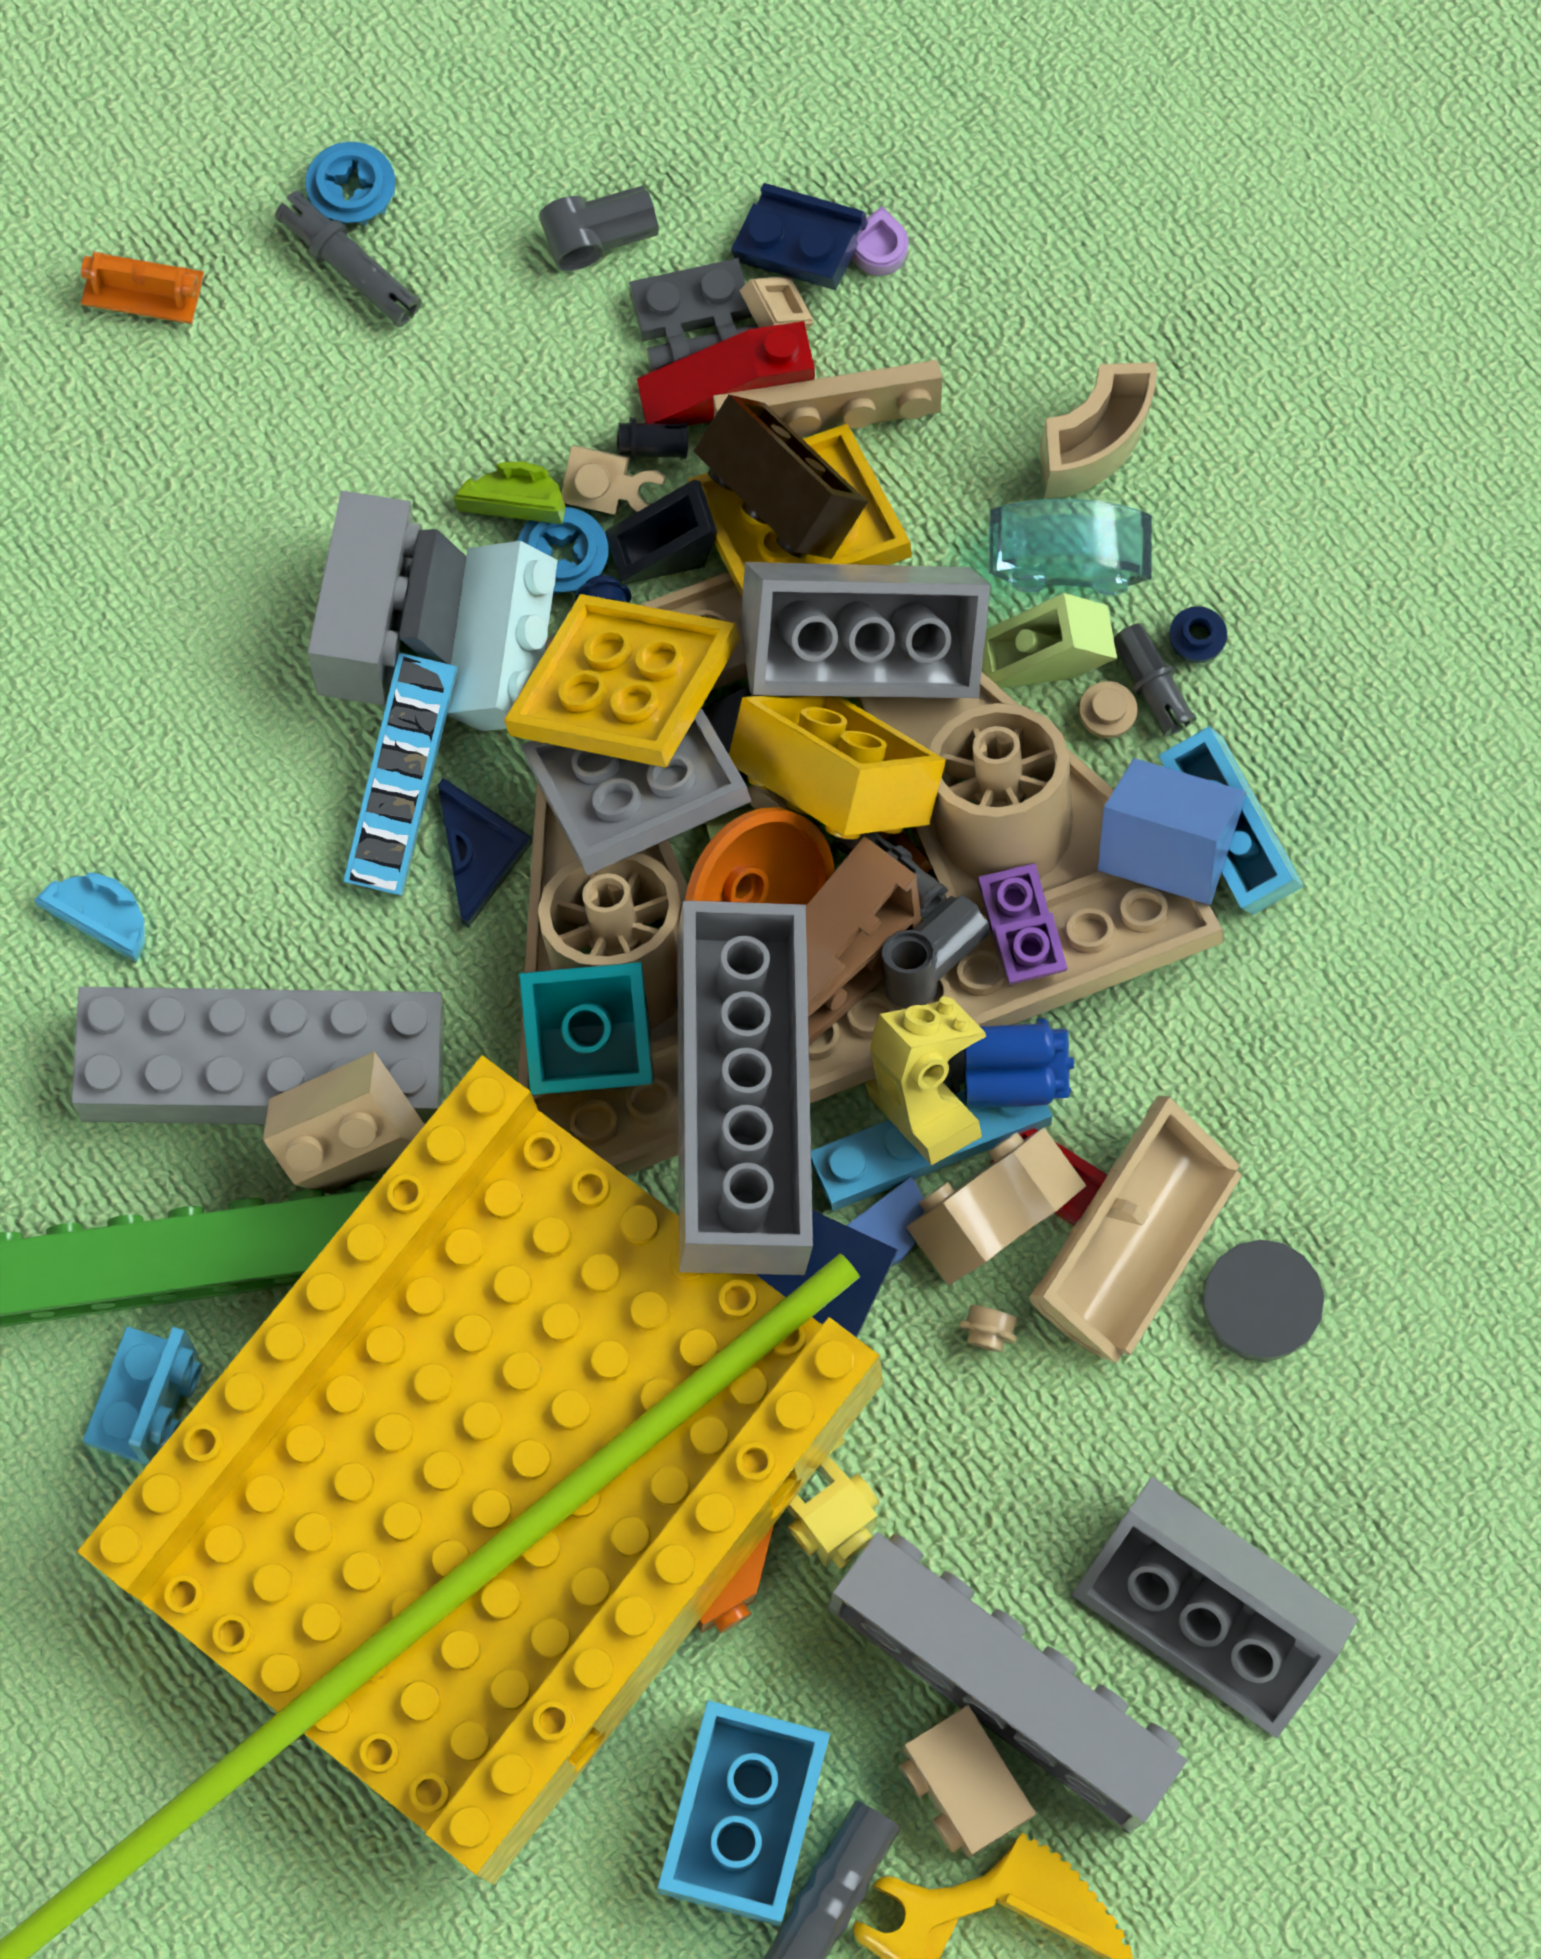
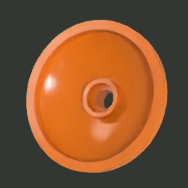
[685,807,835,906]

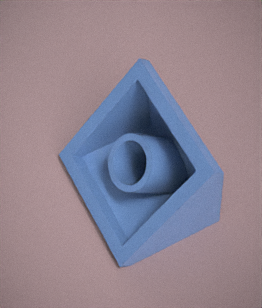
[1098,758,1247,905]

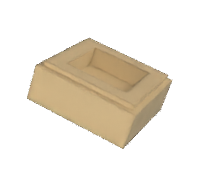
[739,277,814,331]

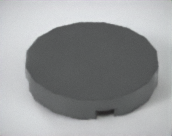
[1201,1239,1324,1362]

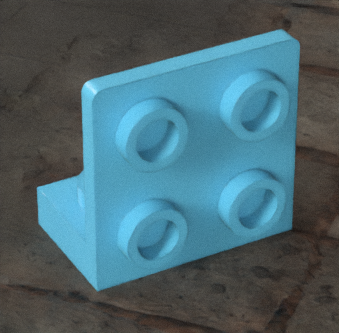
[83,1326,202,1465]

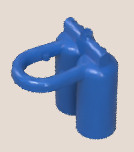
[964,1018,1074,1109]

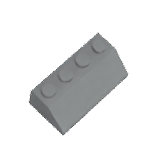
[741,562,991,698]
[1071,1476,1358,1738]

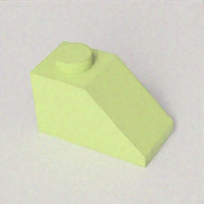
[982,593,1117,688]

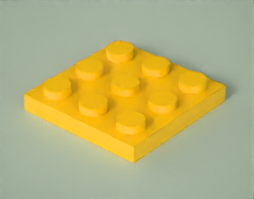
[688,423,912,598]
[504,594,740,768]

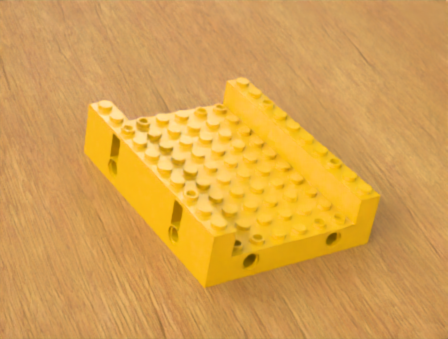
[77,1055,883,1885]

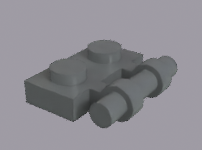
[629,258,758,370]

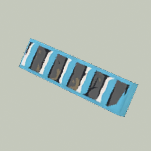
[343,653,458,896]

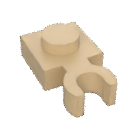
[561,445,666,515]

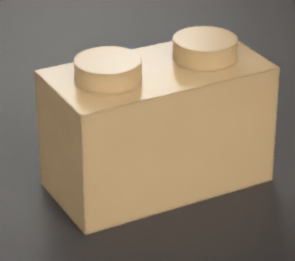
[899,1705,1036,1859]

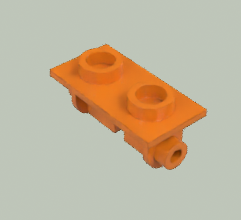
[81,252,204,324]

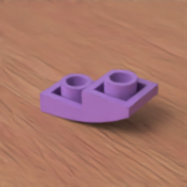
[977,863,1068,985]

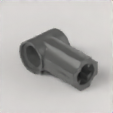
[538,185,659,271]
[882,895,989,1008]

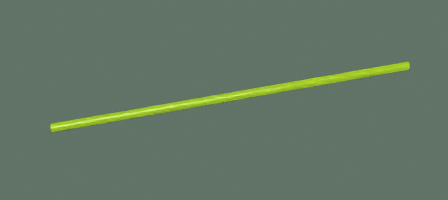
[0,1253,860,1959]

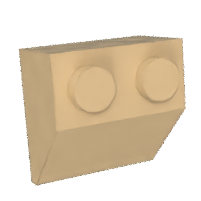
[263,1051,425,1194]

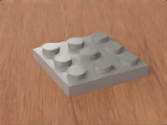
[520,708,752,875]

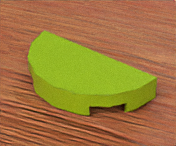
[453,461,566,525]

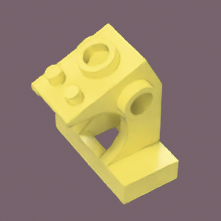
[866,996,986,1165]
[786,1436,879,1570]

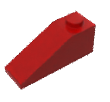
[637,321,815,426]

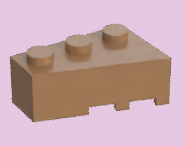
[806,836,922,1046]

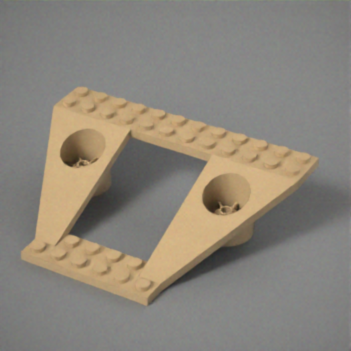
[517,572,1223,1176]

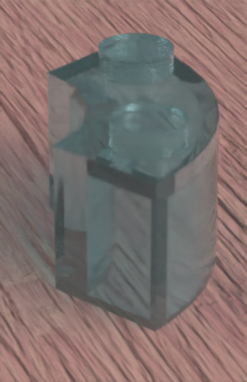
[989,499,1152,595]

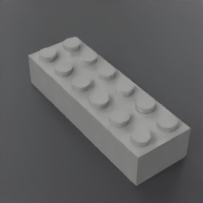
[677,901,813,1275]
[72,987,445,1124]
[828,1531,1188,1833]

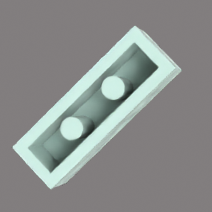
[447,541,558,731]

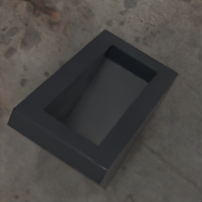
[605,479,718,584]

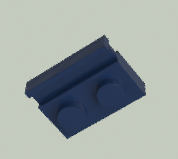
[731,183,868,290]

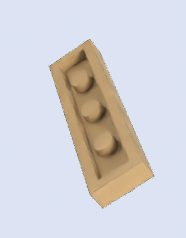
[713,360,942,437]

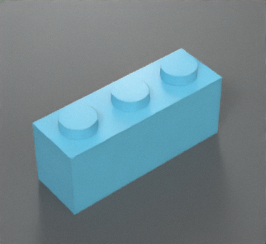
[1158,726,1304,915]

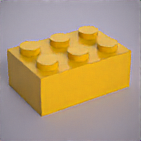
[729,695,946,839]

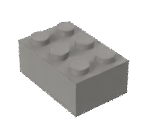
[308,490,422,706]

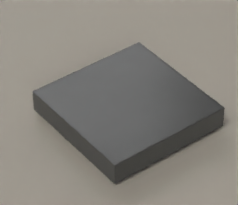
[398,529,467,665]

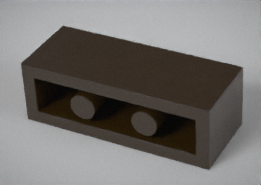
[693,394,868,559]

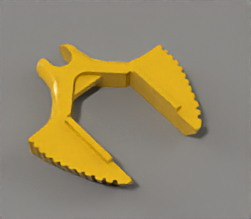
[853,1832,1133,1959]

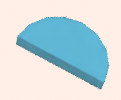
[34,872,145,963]

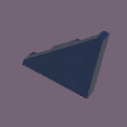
[438,778,532,927]

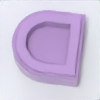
[851,206,909,276]

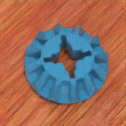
[306,142,395,226]
[517,507,608,597]

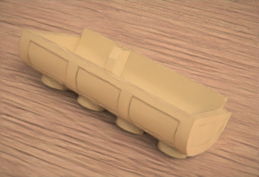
[1029,1096,1242,1363]

